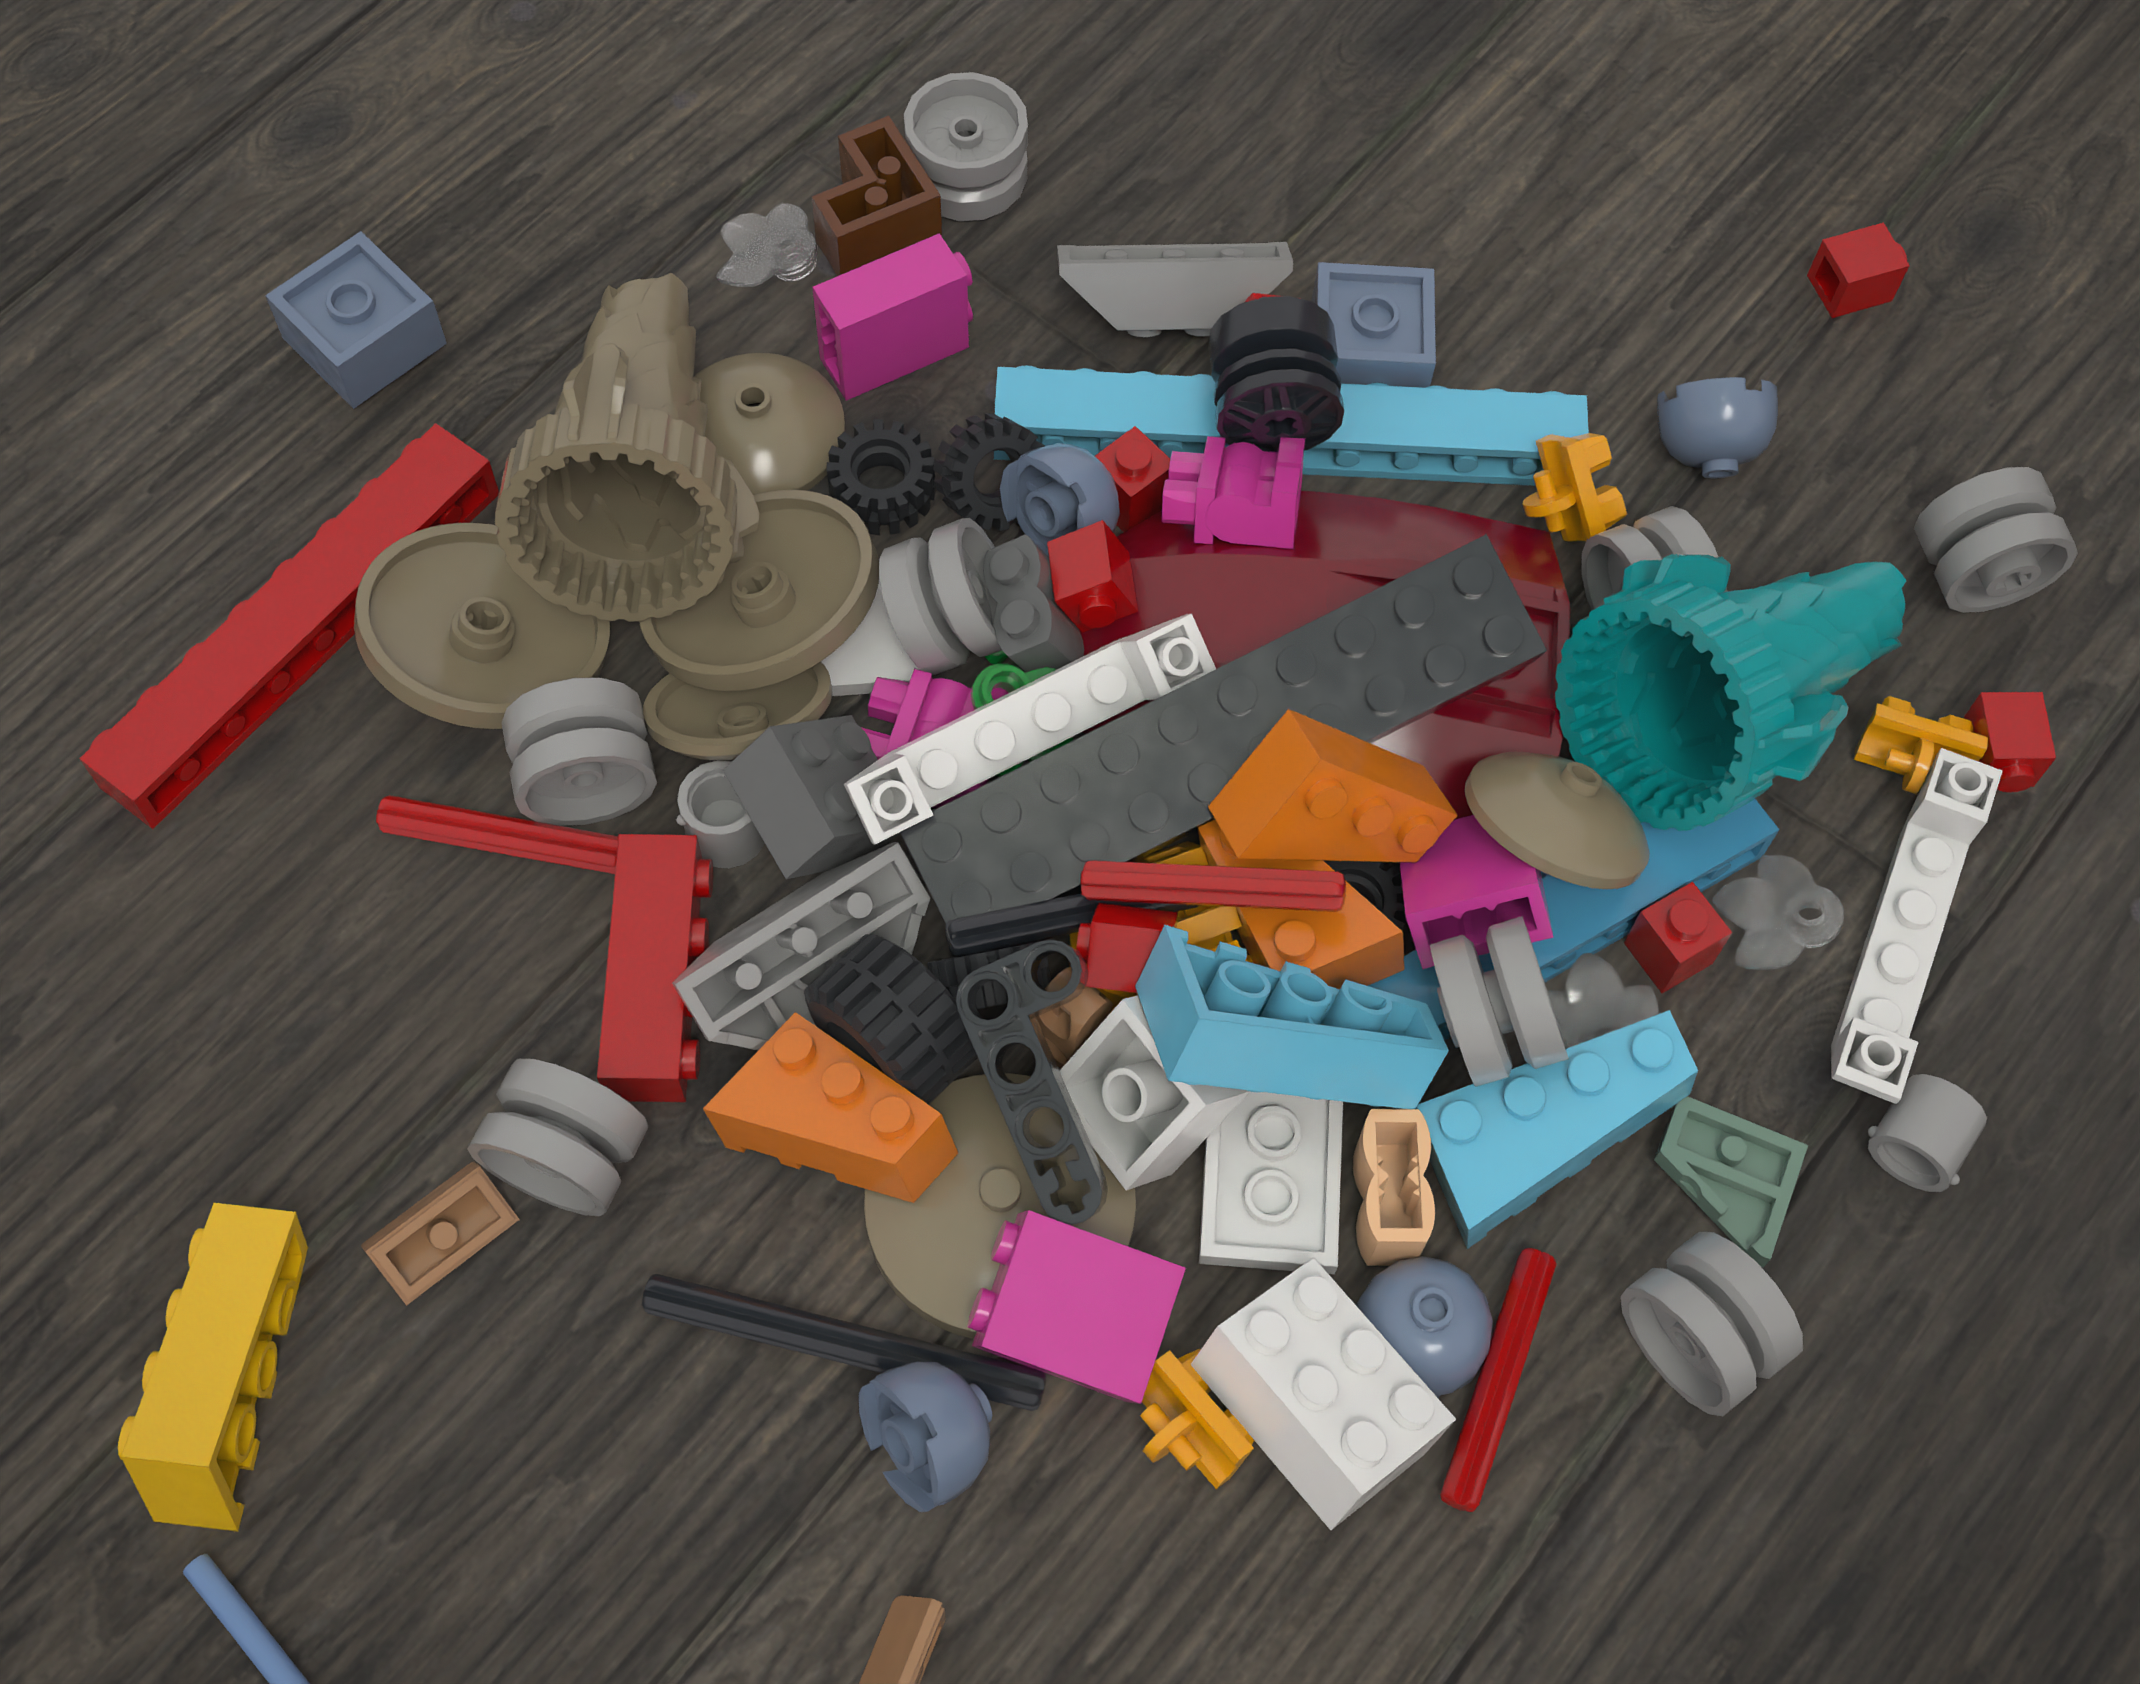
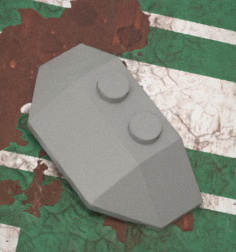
[1057,242,1293,337]
[672,842,930,1050]

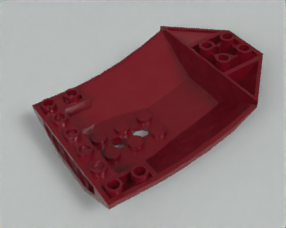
[1079,491,1570,820]

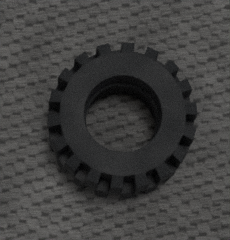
[804,934,978,1105]

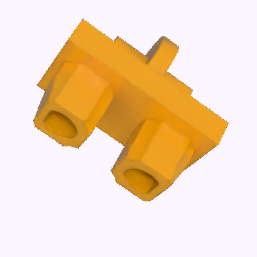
[1522,433,1627,541]
[1854,696,1988,794]
[1140,1349,1255,1489]

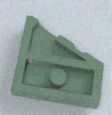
[1654,1096,1808,1267]

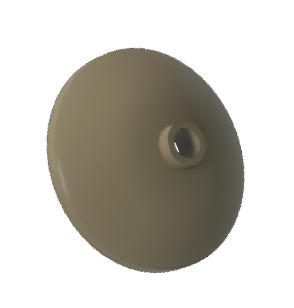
[693,353,845,495]
[643,662,832,761]
[1465,751,1650,889]

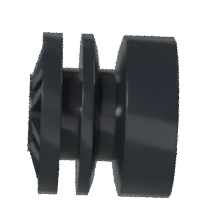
[1209,296,1345,452]

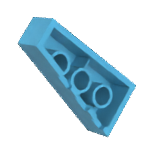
[1135,925,1449,1109]
[1416,1010,1698,1249]

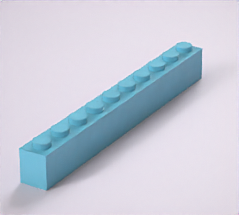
[994,366,1589,486]

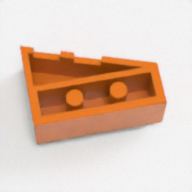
[1208,709,1458,862]
[1197,820,1405,989]
[703,1012,959,1203]

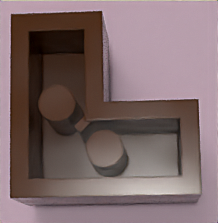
[812,116,942,276]

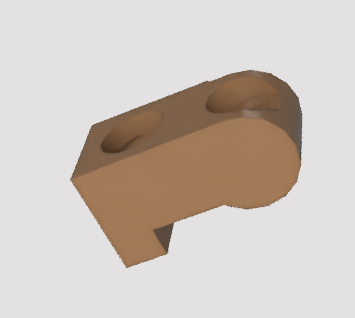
[1036,967,1113,1069]

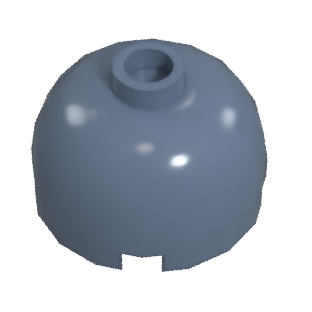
[1657,377,1778,478]
[1000,443,1120,556]
[1356,1256,1493,1399]
[859,1362,992,1512]

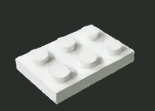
[1198,1092,1343,1275]

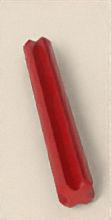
[376,795,619,874]
[1080,861,1346,912]
[1440,1248,1557,1512]

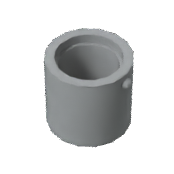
[676,760,765,869]
[1868,1074,1987,1192]

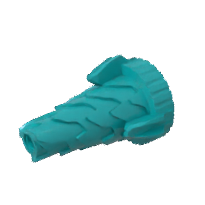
[1555,554,1906,831]

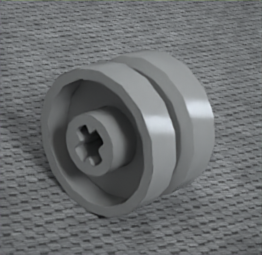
[904,72,1028,221]
[1914,467,2078,613]
[1582,506,1728,611]
[879,518,1002,675]
[501,678,657,826]
[1430,916,1569,1087]
[467,1059,648,1216]
[1620,1232,1803,1417]

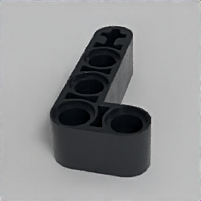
[956,940,1108,1225]

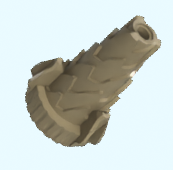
[495,273,759,622]

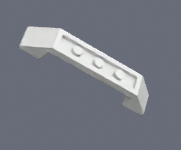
[844,613,1216,845]
[1831,748,2002,1104]

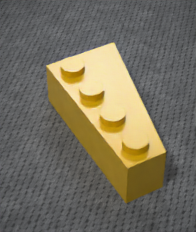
[118,1203,308,1532]

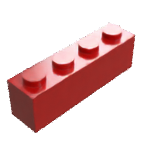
[597,834,713,1102]

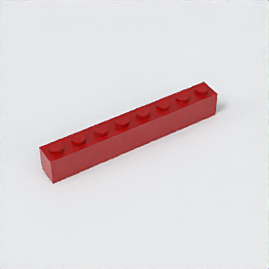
[79,423,499,829]

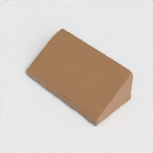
[361,1162,520,1306]
[859,1595,946,1684]

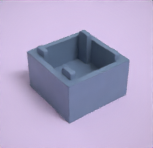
[265,231,447,409]
[1311,262,1436,388]

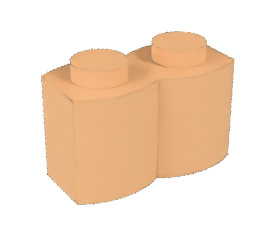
[1353,1109,1435,1266]

